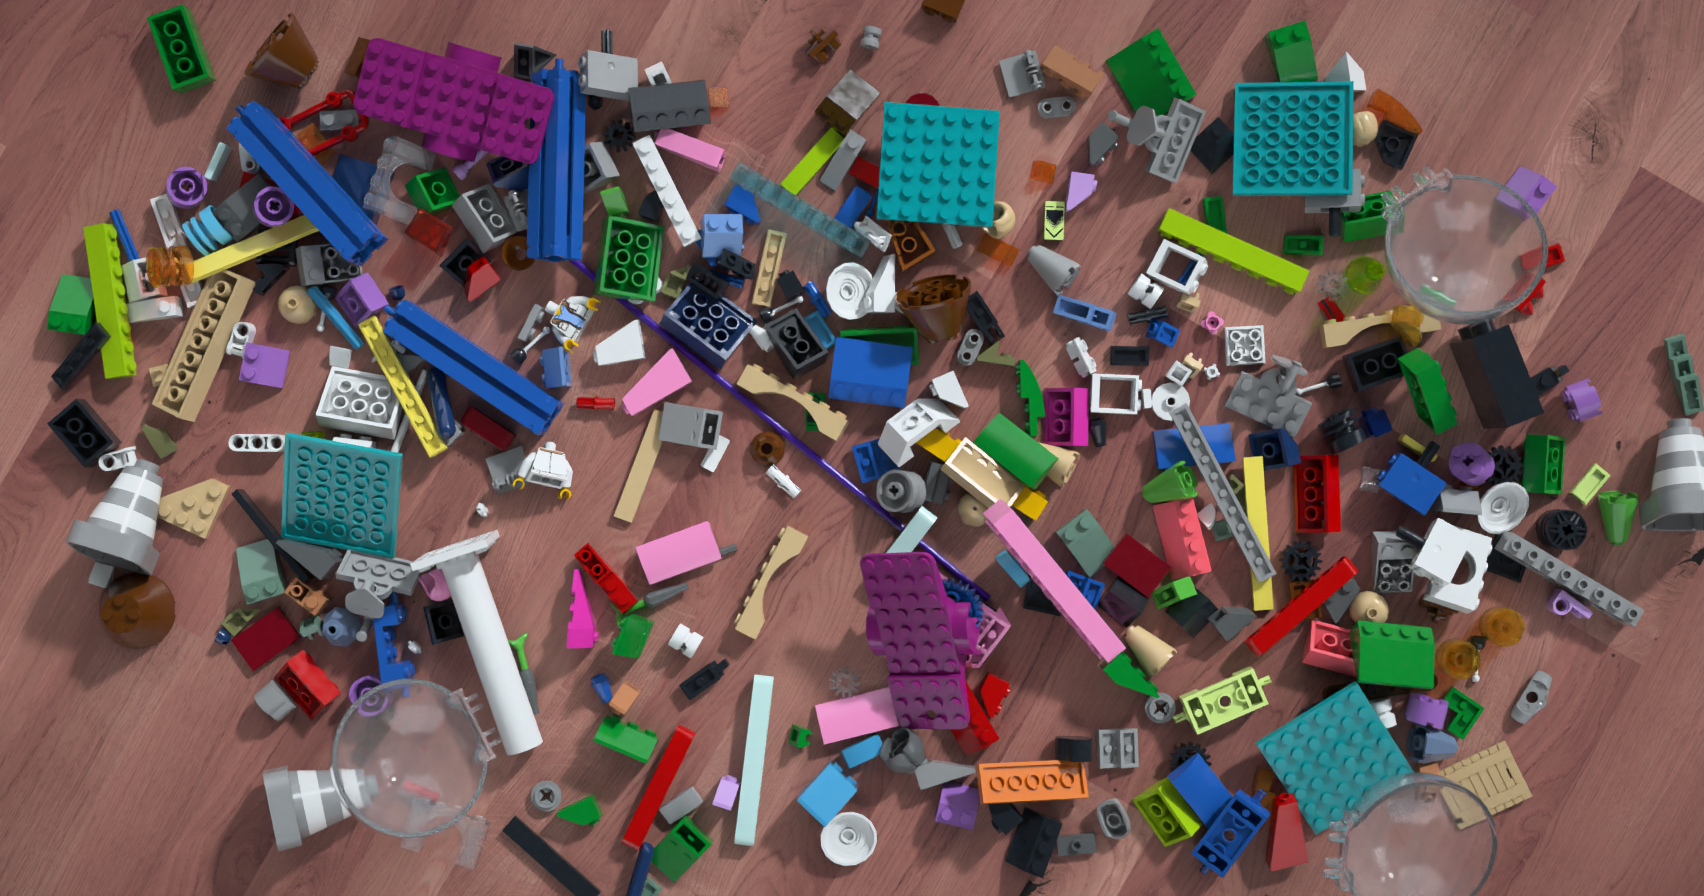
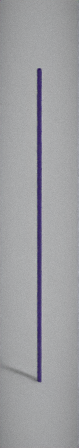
[569,260,991,601]

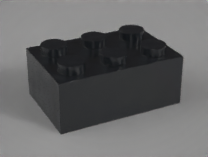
[1342,336,1408,392]
[47,399,122,468]

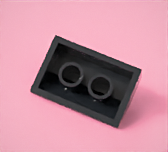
[1005,807,1063,878]

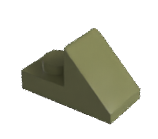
[976,341,1016,367]

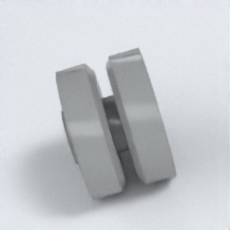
[876,470,926,513]

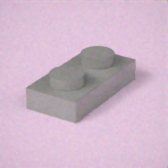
[320,110,360,132]
[518,304,545,342]

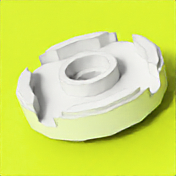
[1151,382,1190,421]

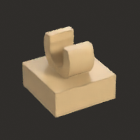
[1176,292,1201,314]
[1180,353,1203,379]
[149,364,169,387]

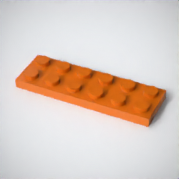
[976,760,1089,804]

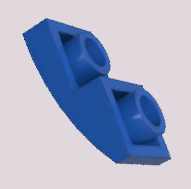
[834,185,873,230]

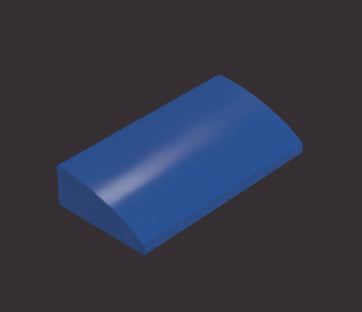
[1153,423,1235,469]
[1167,753,1233,829]

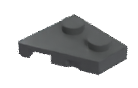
[1323,577,1360,623]

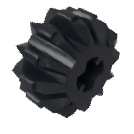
[603,119,636,153]

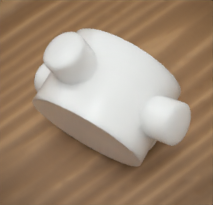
[1203,364,1220,380]
[476,503,489,517]
[408,640,422,654]

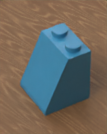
[797,761,857,827]

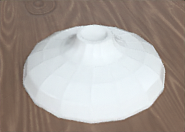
[826,263,873,320]
[1477,482,1529,534]
[821,812,877,866]

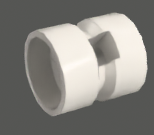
[1128,273,1164,309]
[668,623,703,658]
[1369,697,1397,728]

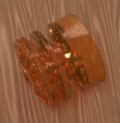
[146,245,194,288]

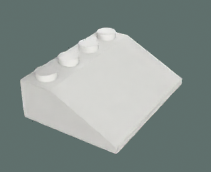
[316,366,402,440]

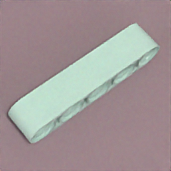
[886,506,937,553]

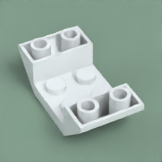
[878,398,960,467]

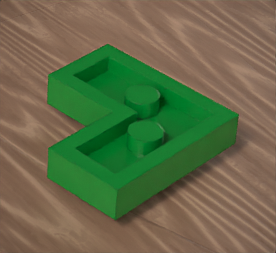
[1441,686,1485,740]

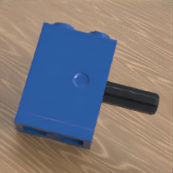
[1375,441,1447,515]

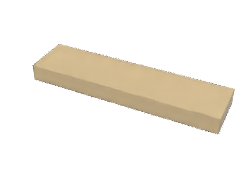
[752,229,787,308]

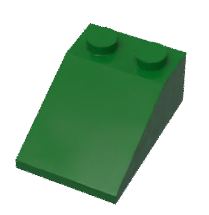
[1264,20,1318,82]
[46,274,96,335]

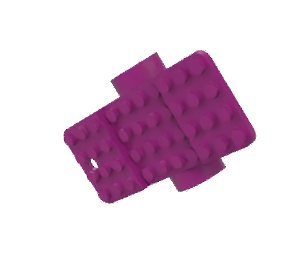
[353,38,554,164]
[860,552,981,729]

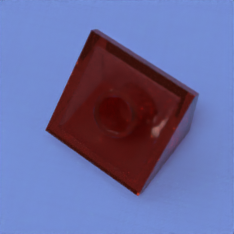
[404,208,453,257]

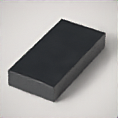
[1110,346,1149,366]

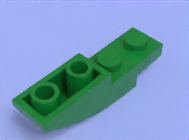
[1015,359,1045,436]

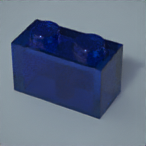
[1358,407,1393,438]

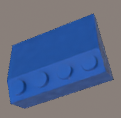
[828,337,913,408]

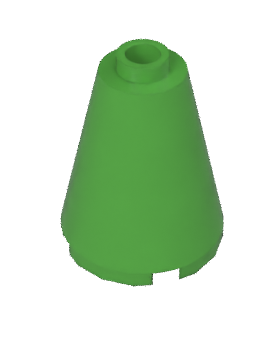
[1142,461,1198,503]
[1597,490,1639,545]

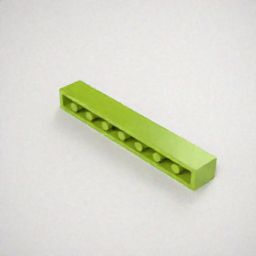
[1157,208,1310,295]
[83,223,137,379]

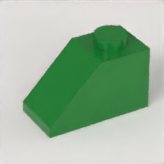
[556,794,603,826]

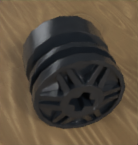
[1317,407,1369,455]
[1535,509,1587,550]

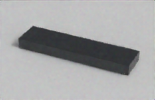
[51,323,111,390]

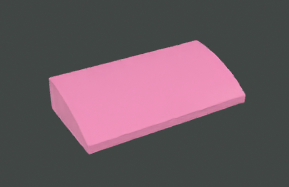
[636,521,722,585]
[815,687,899,744]

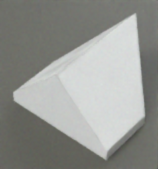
[1325,52,1366,93]

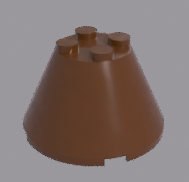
[244,13,319,89]
[895,274,971,344]
[99,573,176,649]

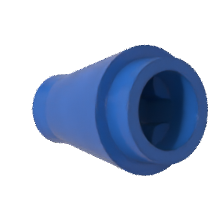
[591,673,613,703]

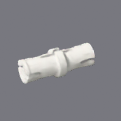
[765,464,801,499]

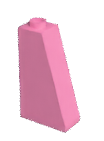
[653,129,727,173]
[622,348,693,416]

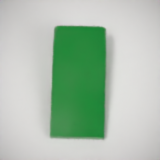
[1283,235,1324,256]

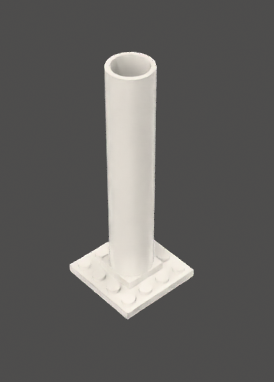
[410,529,543,755]

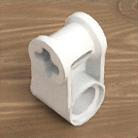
[226,322,256,359]
[99,446,137,471]

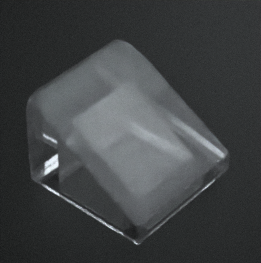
[1359,466,1381,493]

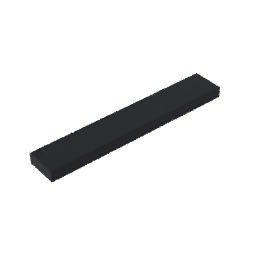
[232,489,315,583]
[502,815,601,896]

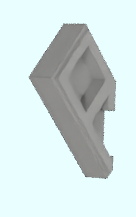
[397,354,425,374]

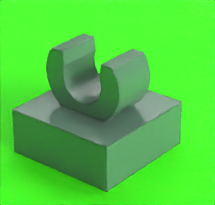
[300,615,323,640]

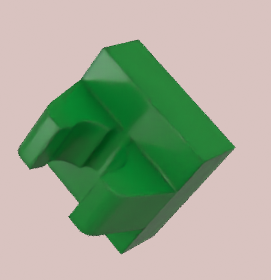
[788,724,812,748]

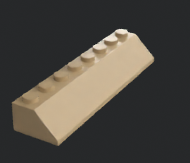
[152,269,255,422]

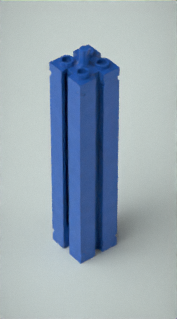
[527,58,586,263]
[227,101,389,266]
[383,299,565,435]

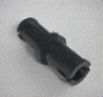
[1127,306,1168,325]

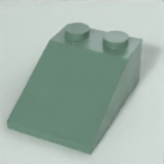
[1054,509,1115,577]
[236,539,289,605]

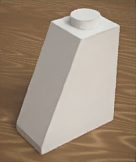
[593,320,646,366]

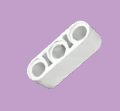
[228,434,285,452]

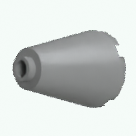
[1027,245,1082,296]

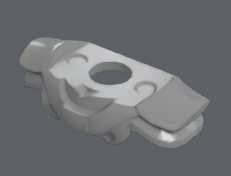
[1511,671,1552,724]

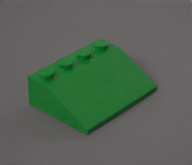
[1106,28,1197,116]
[593,216,664,302]
[1349,620,1435,690]

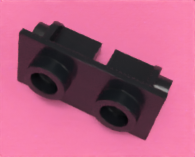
[715,248,755,280]

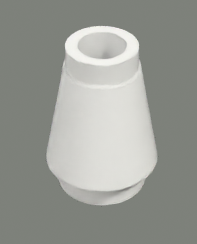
[749,324,774,352]

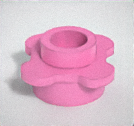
[1201,311,1224,334]

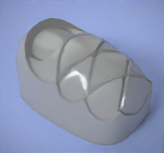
[1097,798,1131,839]

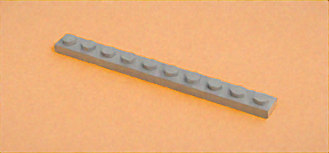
[1169,403,1277,583]

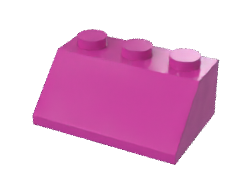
[1044,388,1089,446]

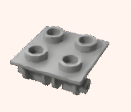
[999,50,1046,98]
[503,189,528,232]
[486,446,532,495]

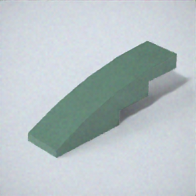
[1663,333,1704,416]

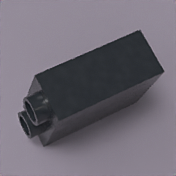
[1449,319,1545,429]

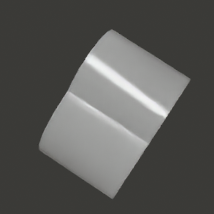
[254,680,297,721]

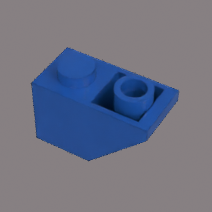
[725,184,761,226]

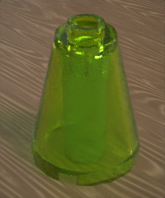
[1345,256,1386,294]

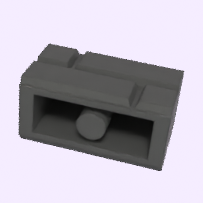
[925,462,953,505]

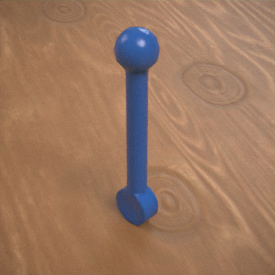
[865,189,878,217]

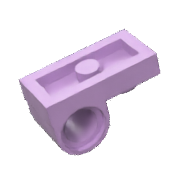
[1546,588,1593,619]

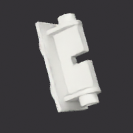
[854,216,892,252]
[1066,337,1097,378]

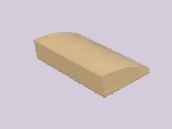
[940,437,1026,508]

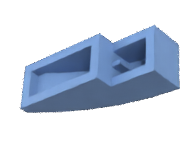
[1053,295,1117,332]

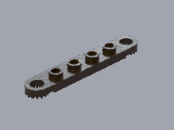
[1322,674,1438,700]

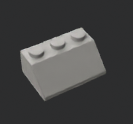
[452,183,520,253]

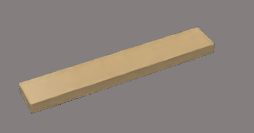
[614,409,663,523]

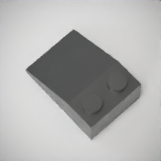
[212,173,278,242]
[276,539,343,580]

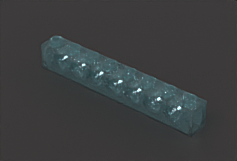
[729,161,871,260]

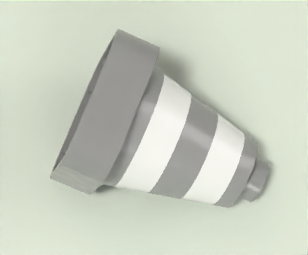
[1639,418,1704,531]
[65,459,163,576]
[263,765,378,851]

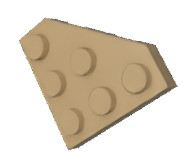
[158,479,231,539]

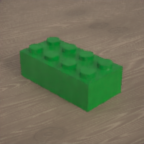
[147,4,216,94]
[1398,348,1458,435]

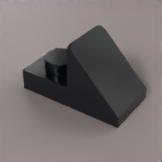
[253,264,290,296]

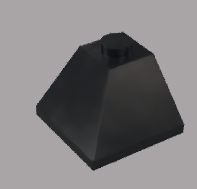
[1190,117,1234,174]

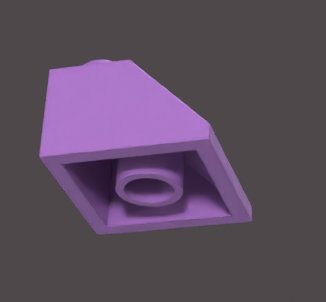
[1496,166,1557,220]
[335,272,389,329]
[239,342,290,388]
[934,781,979,830]

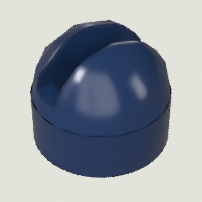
[389,285,405,301]
[214,628,231,645]

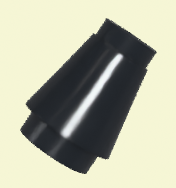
[1088,418,1107,447]

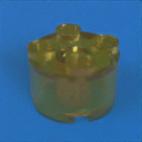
[1479,606,1525,647]
[1435,639,1481,679]

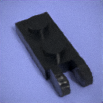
[966,291,1005,345]

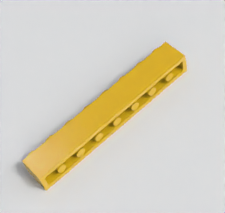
[916,428,1048,521]

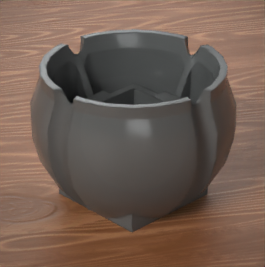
[880,728,927,775]

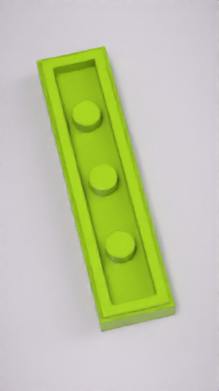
[780,127,844,197]

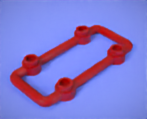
[279,89,369,156]

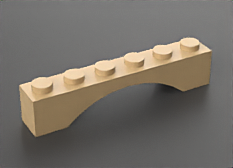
[1319,304,1441,348]
[737,363,849,442]
[734,526,808,640]

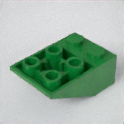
[611,613,655,659]
[1099,651,1160,698]
[652,815,713,882]

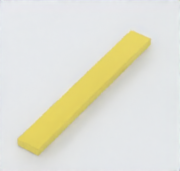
[185,215,319,283]
[358,315,448,458]
[1242,456,1274,611]

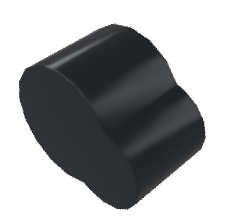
[1055,736,1092,762]

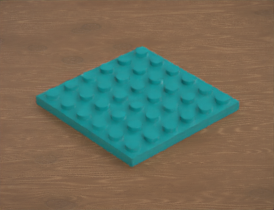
[1233,81,1354,196]
[876,102,1000,228]
[281,433,403,558]
[1255,681,1415,835]

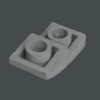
[659,786,703,824]

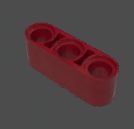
[460,405,516,452]

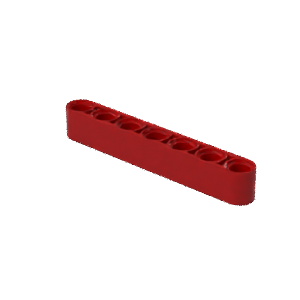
[1244,556,1359,657]
[621,725,696,851]

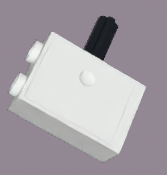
[1395,518,1473,587]

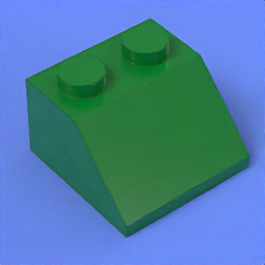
[405,168,460,219]

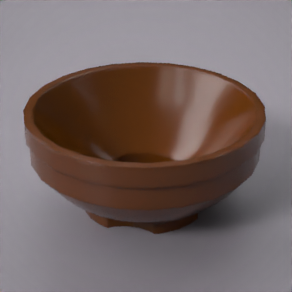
[501,236,536,271]
[750,431,785,466]

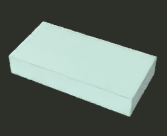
[204,142,232,182]

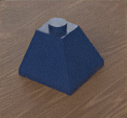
[486,156,529,192]
[1248,428,1301,471]

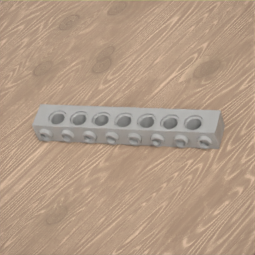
[1494,532,1644,627]

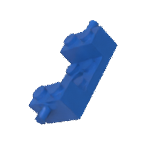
[373,592,415,695]
[1191,789,1271,878]

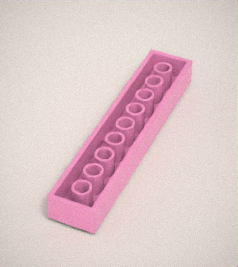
[983,498,1126,663]

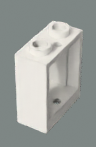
[1146,239,1208,296]
[1089,374,1142,415]

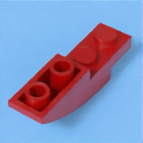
[574,543,639,614]

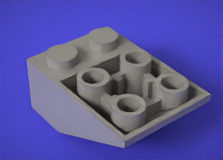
[295,243,363,287]
[658,402,723,450]
[1371,530,1417,593]

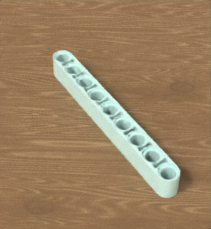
[734,674,774,846]

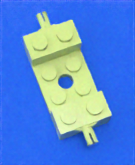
[1173,666,1272,735]

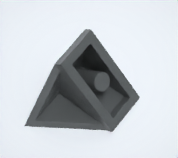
[514,43,557,80]

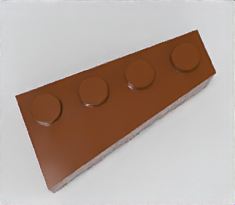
[886,220,936,273]

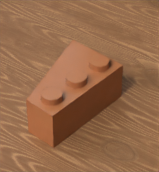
[1041,45,1105,99]

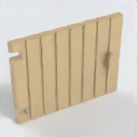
[1440,741,1532,829]

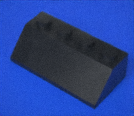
[628,80,711,132]

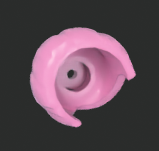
[418,569,451,601]

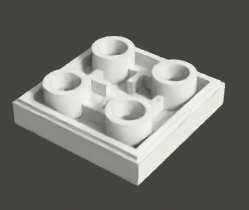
[1224,325,1266,366]

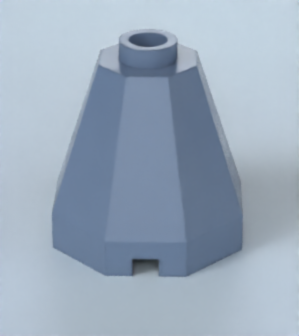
[321,607,363,647]
[1406,723,1458,764]

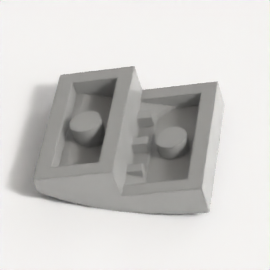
[1096,728,1139,769]

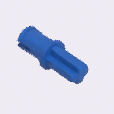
[803,281,832,318]

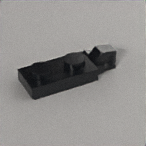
[1530,365,1569,396]
[679,658,730,700]

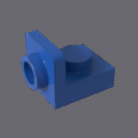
[1146,320,1180,348]

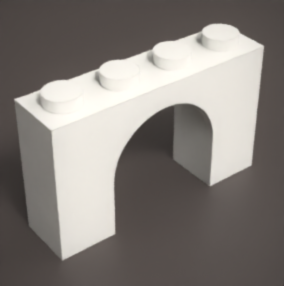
[1423,525,1492,614]

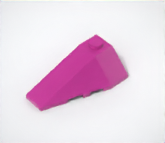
[566,568,599,648]

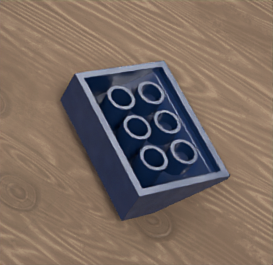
[332,154,395,226]
[659,275,757,370]

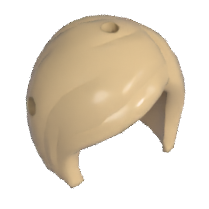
[1353,111,1378,147]
[981,201,1016,239]
[958,493,989,527]

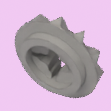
[1145,692,1176,723]
[531,781,562,812]

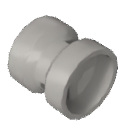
[860,26,882,50]

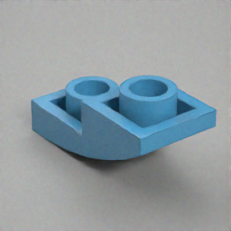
[841,733,883,768]

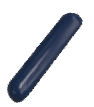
[426,367,456,439]
[626,842,654,896]

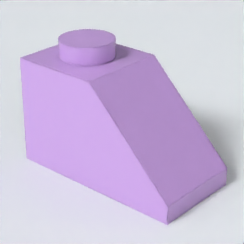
[1064,172,1097,212]
[712,775,740,811]

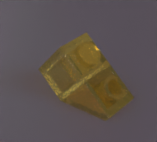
[1391,305,1424,347]

